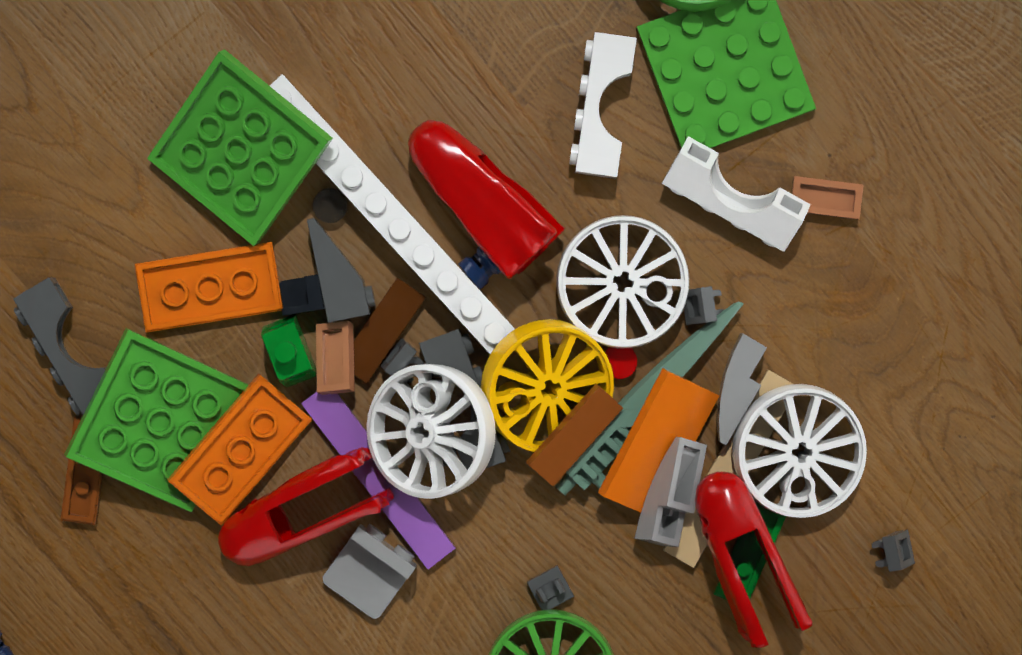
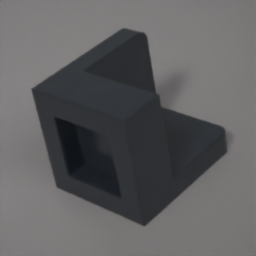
[280,274,325,316]

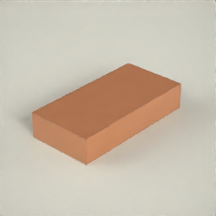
[791,176,864,220]
[316,321,355,395]

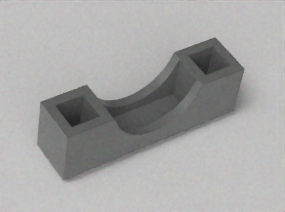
[13,277,107,416]
[419,329,510,470]

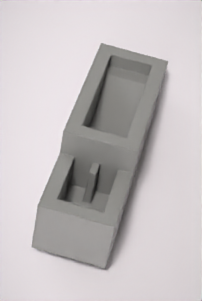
[716,333,767,445]
[635,437,707,547]

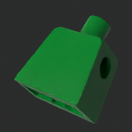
[261,314,317,388]

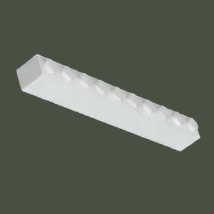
[270,74,515,354]

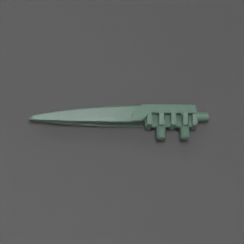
[555,301,744,496]

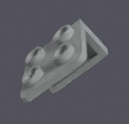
[323,524,417,619]

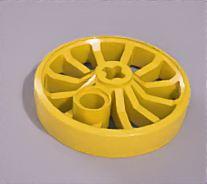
[481,319,614,452]

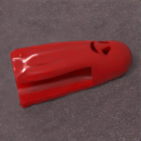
[408,120,565,279]
[218,447,394,566]
[695,472,812,648]

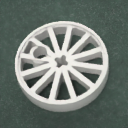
[556,215,689,348]
[367,364,496,499]
[732,384,867,518]

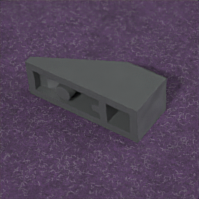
[307,218,376,323]

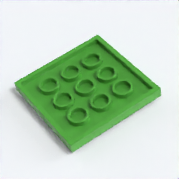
[636,0,816,148]
[147,49,333,246]
[64,328,249,512]

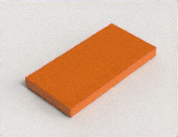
[135,242,283,333]
[598,368,720,513]
[167,374,312,525]

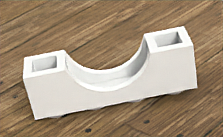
[569,32,637,179]
[662,136,811,252]

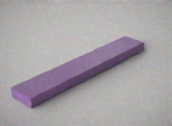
[301,392,456,569]

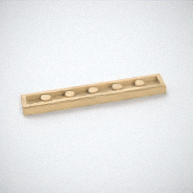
[663,369,793,568]

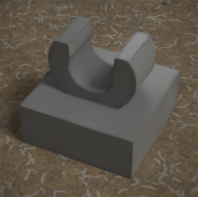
[684,286,724,325]
[380,338,424,383]
[871,529,915,572]
[527,565,574,610]

